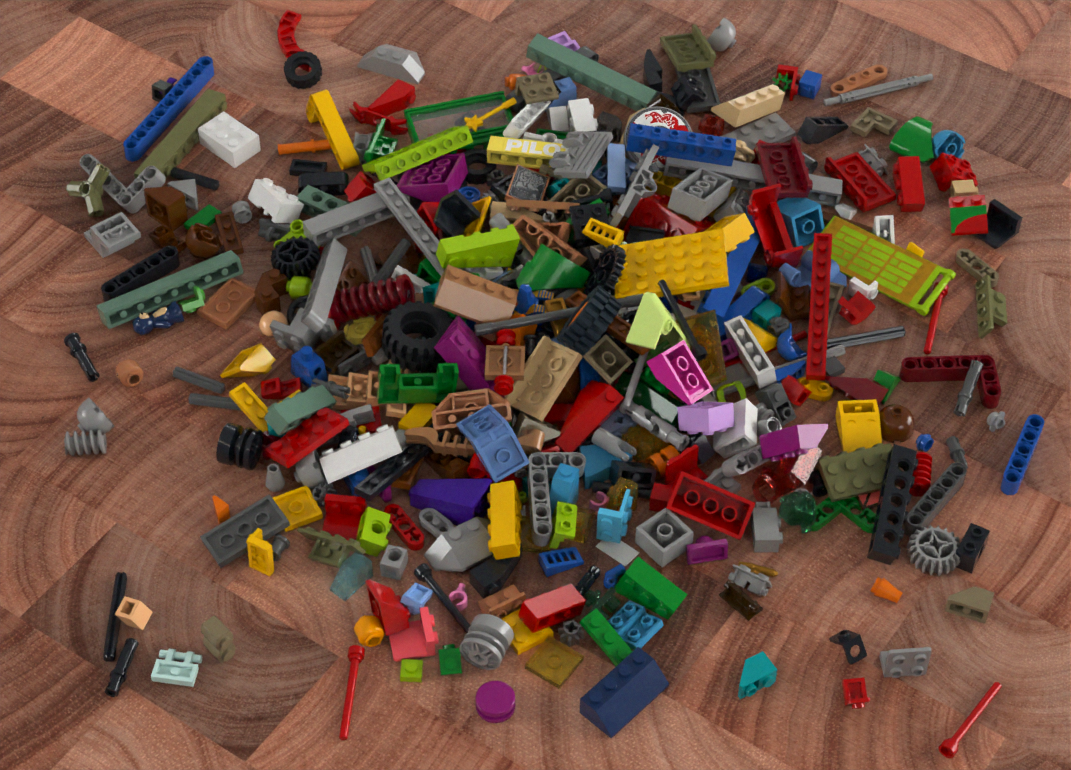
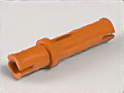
[278,139,331,155]

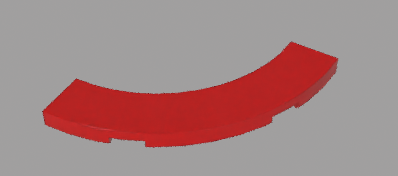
[277,10,311,72]

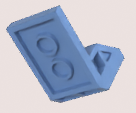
[456,404,530,483]

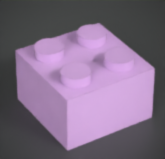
[677,401,735,435]

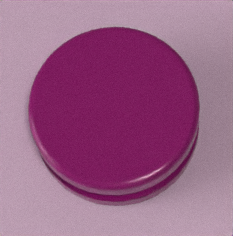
[475,681,515,723]

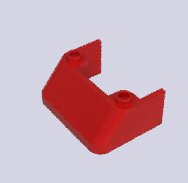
[747,183,804,268]

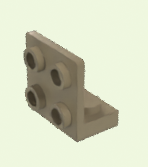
[515,72,559,104]

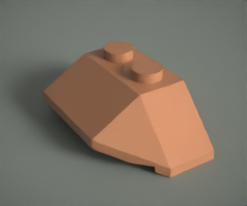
[432,388,512,435]

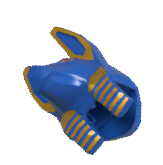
[512,284,554,327]

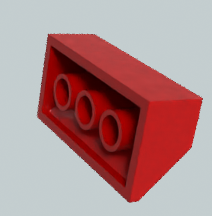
[666,471,755,540]

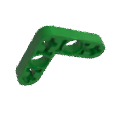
[804,497,876,533]

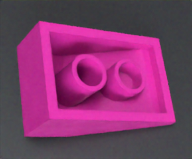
[647,340,713,405]

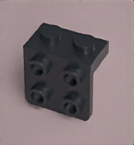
[973,199,1022,249]

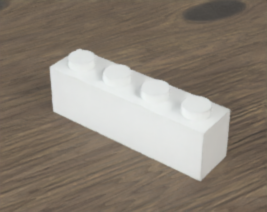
[724,315,777,389]

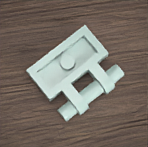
[151,648,202,687]

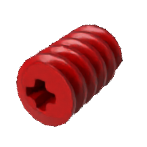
[909,452,932,497]

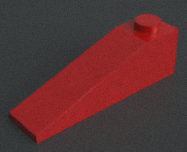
[554,380,625,452]

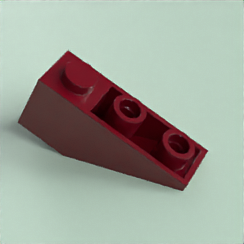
[825,376,889,407]

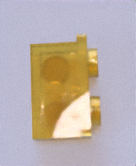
[607,477,638,511]

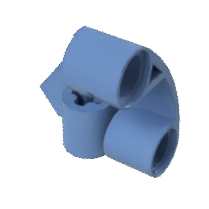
[778,250,847,289]

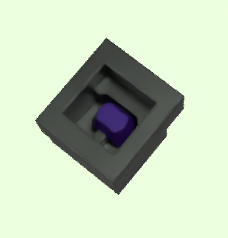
[152,77,177,102]

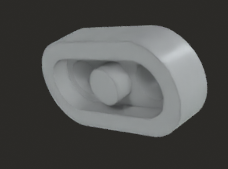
[419,508,453,538]

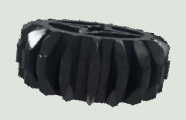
[271,236,321,280]

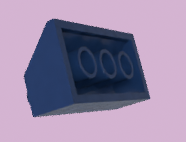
[580,647,669,738]

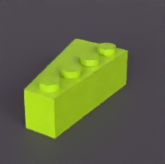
[436,224,520,269]

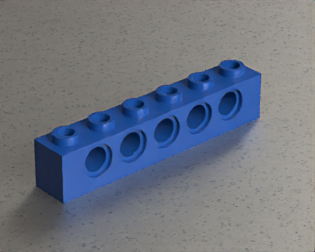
[626,123,736,167]

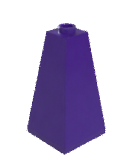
[408,479,492,526]

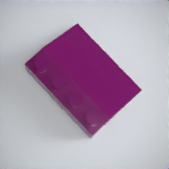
[397,153,468,202]
[434,316,500,395]

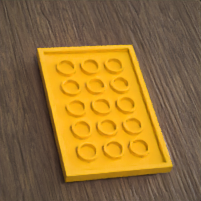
[615,229,729,299]

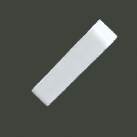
[503,101,551,139]

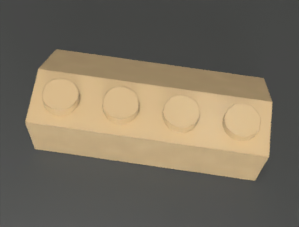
[711,84,785,128]

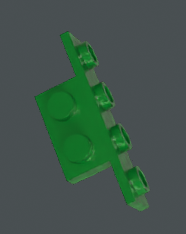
[364,118,398,163]

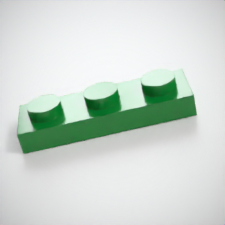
[579,608,633,666]

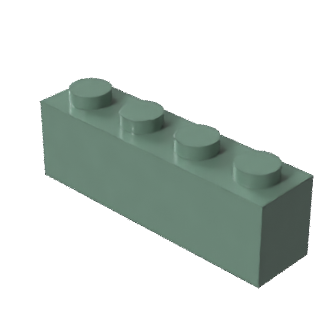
[264,385,337,435]

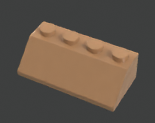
[434,265,518,324]

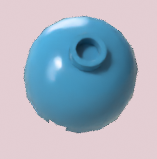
[932,130,965,160]

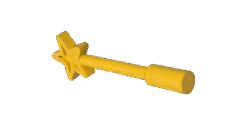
[464,97,517,132]

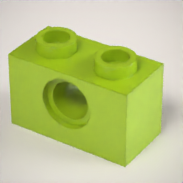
[356,506,391,557]

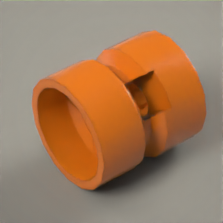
[645,445,679,480]

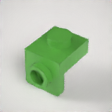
[178,285,206,313]

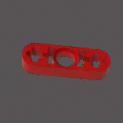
[384,504,425,551]

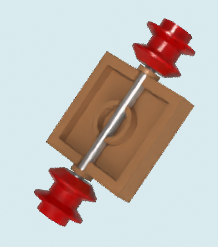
[485,329,525,395]

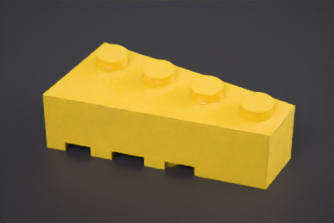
[487,480,523,560]

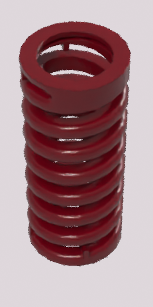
[330,274,415,324]

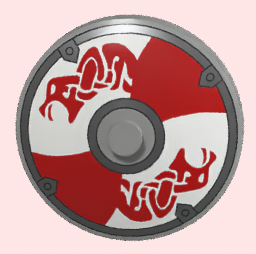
[623,106,692,173]

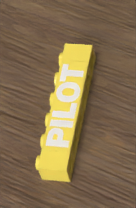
[487,136,592,174]

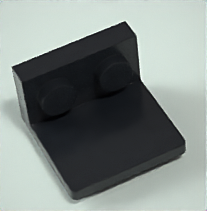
[434,189,481,238]
[569,203,609,249]

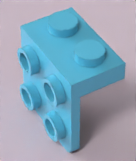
[596,489,633,544]

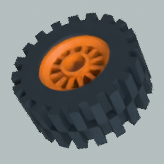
[557,286,622,356]

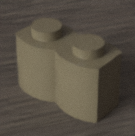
[201,615,235,663]

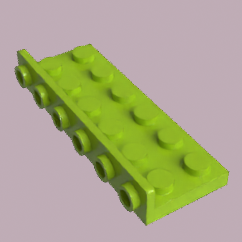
[362,125,473,181]

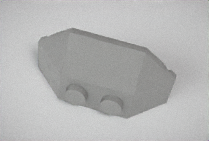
[357,44,425,85]
[424,517,494,572]

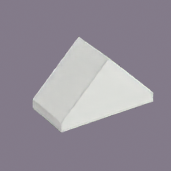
[546,106,569,132]
[872,215,895,244]

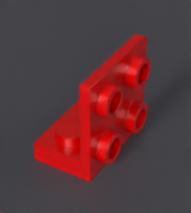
[664,444,708,486]
[322,494,367,541]

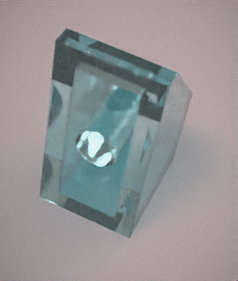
[330,552,373,601]

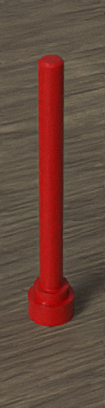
[923,282,949,355]
[339,645,365,741]
[939,682,1002,758]

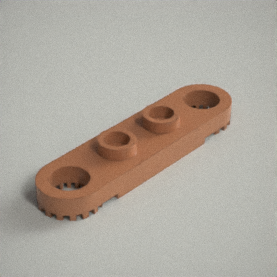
[830,65,888,97]

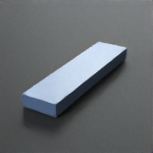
[607,143,626,193]

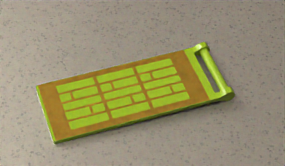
[805,216,956,316]

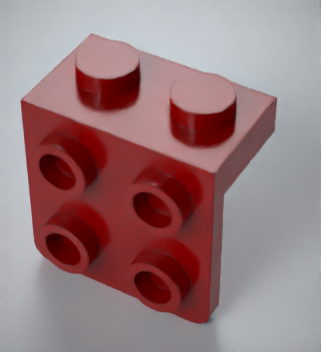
[929,152,978,192]

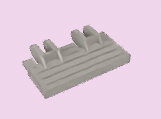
[549,131,613,179]

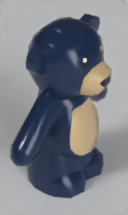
[132,301,184,335]

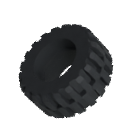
[382,301,453,373]

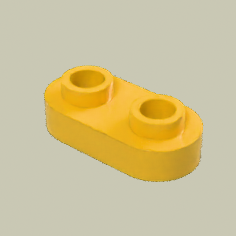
[797,377,833,402]

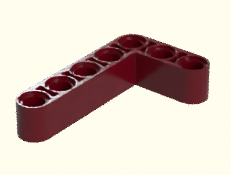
[899,355,1001,409]

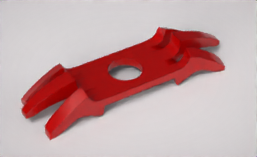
[349,101,408,135]

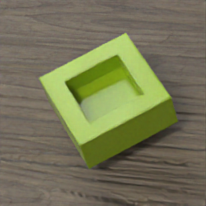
[400,659,423,682]

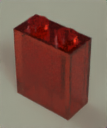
[767,446,823,497]

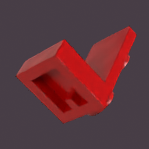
[776,64,801,101]

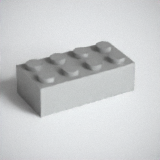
[667,167,733,221]

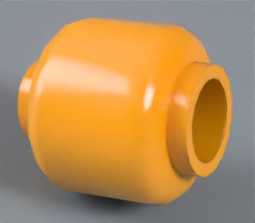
[354,615,385,647]

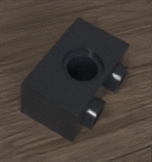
[609,460,657,489]
[956,523,990,574]

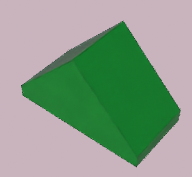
[874,370,901,404]

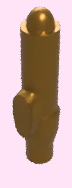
[738,561,778,577]

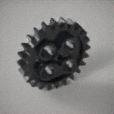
[584,244,626,296]

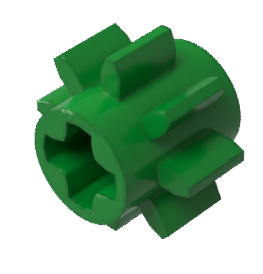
[772,73,792,92]

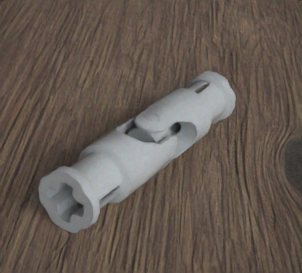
[619,400,690,451]

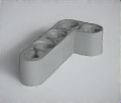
[721,417,782,478]

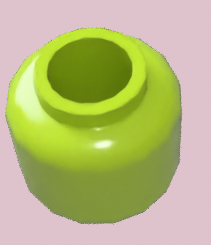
[286,276,313,299]

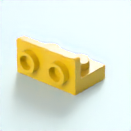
[246,528,274,576]

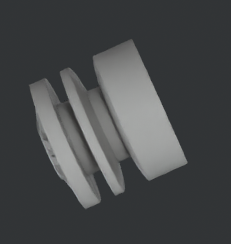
[459,614,514,670]

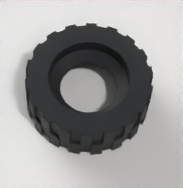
[284,51,322,89]
[463,148,497,185]

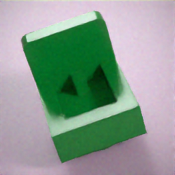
[438,644,462,675]

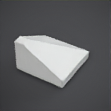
[835,203,857,220]

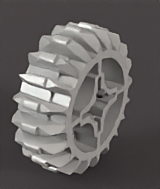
[907,524,960,576]

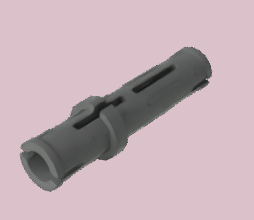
[953,360,983,417]

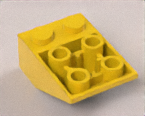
[835,399,882,453]

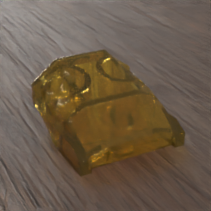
[621,424,672,462]

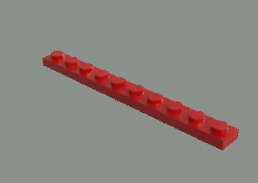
[806,233,832,381]

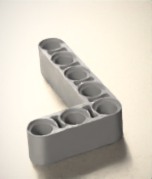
[80,154,166,214]
[526,452,586,547]

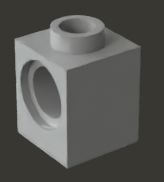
[380,545,408,580]

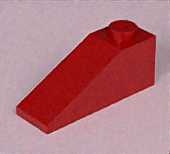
[368,79,416,120]

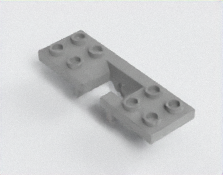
[608,144,659,228]

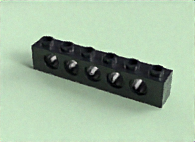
[867,444,918,565]

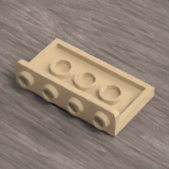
[504,336,583,422]

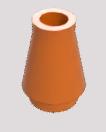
[870,577,903,603]

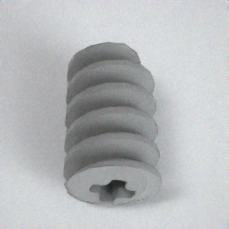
[64,429,107,456]

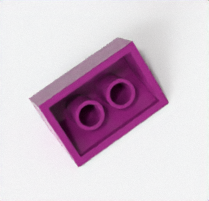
[759,424,828,462]

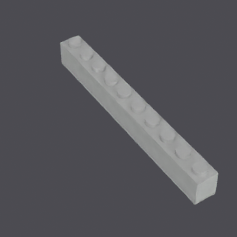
[663,157,843,207]

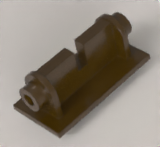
[719,581,763,621]

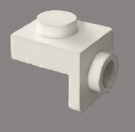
[848,277,878,300]

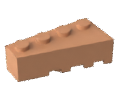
[513,215,587,266]

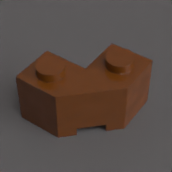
[254,268,289,316]

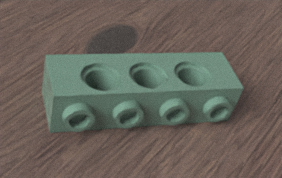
[296,185,362,237]

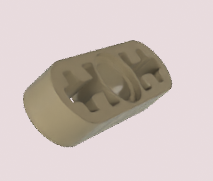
[955,248,999,288]

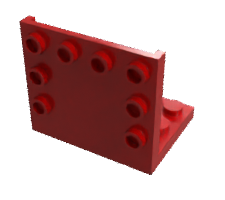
[622,193,716,242]

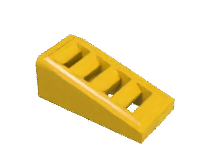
[582,218,624,248]

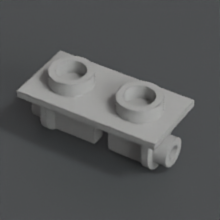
[858,143,888,176]
[728,564,772,597]

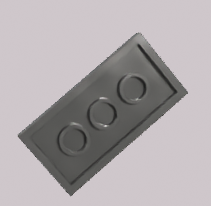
[674,66,720,113]
[200,494,290,568]

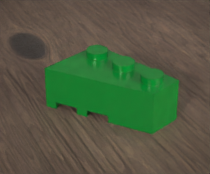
[613,557,688,620]

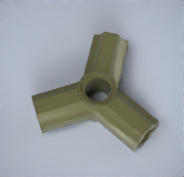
[66,163,110,218]

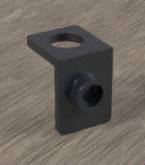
[829,630,867,665]

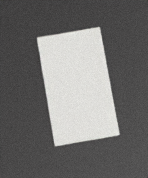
[595,540,639,567]

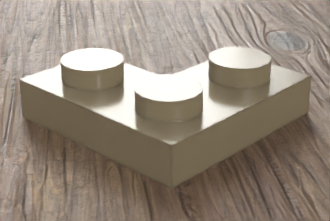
[850,107,898,137]

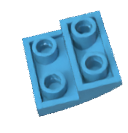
[608,601,664,650]

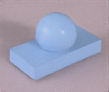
[400,583,433,615]

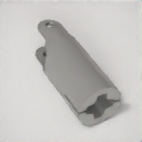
[592,427,637,462]

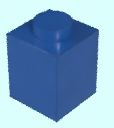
[798,70,822,99]

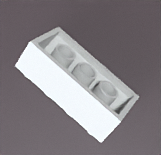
[319,424,402,484]

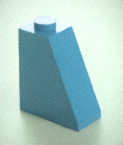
[579,445,632,489]
[549,463,579,520]

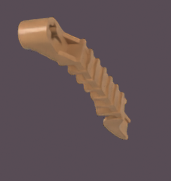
[404,427,545,458]

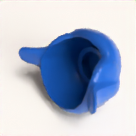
[776,323,807,361]

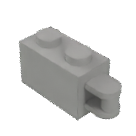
[751,501,783,552]

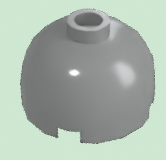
[707,17,737,52]
[77,397,115,435]
[294,450,327,489]

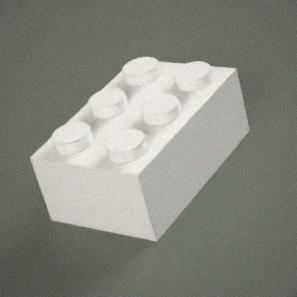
[198,111,261,168]

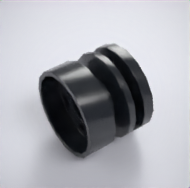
[216,423,264,470]

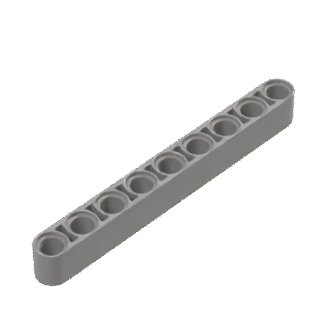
[301,238,348,333]

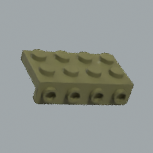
[660,24,716,72]
[814,443,902,502]

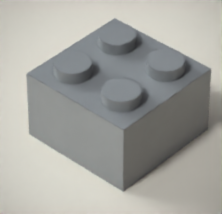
[635,508,694,567]

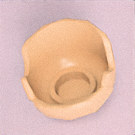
[259,310,289,337]

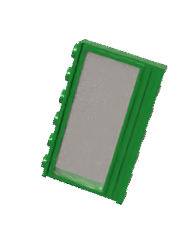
[404,91,521,154]

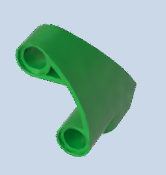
[889,116,934,163]
[516,243,591,291]

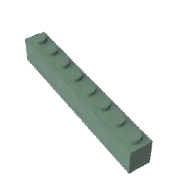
[526,33,657,112]
[96,250,244,329]

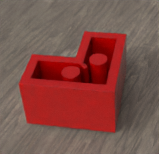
[344,171,377,203]

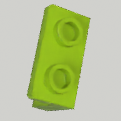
[549,501,577,549]

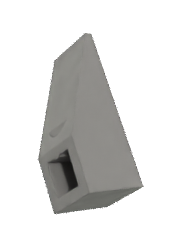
[713,187,750,222]

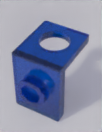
[746,263,769,283]

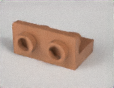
[478,584,526,618]

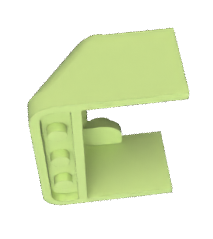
[625,292,690,350]

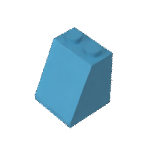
[777,198,825,247]

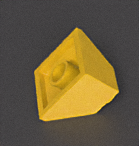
[220,343,276,378]

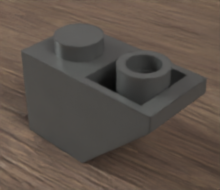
[755,383,797,426]

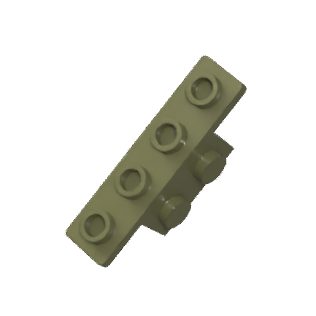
[975,274,1007,339]
[297,526,366,569]

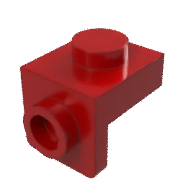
[842,677,870,709]

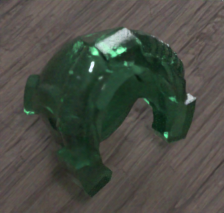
[779,491,816,534]

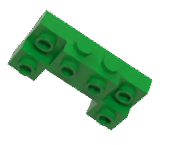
[376,363,459,404]

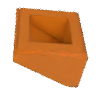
[212,495,230,525]

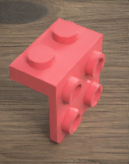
[389,607,439,662]

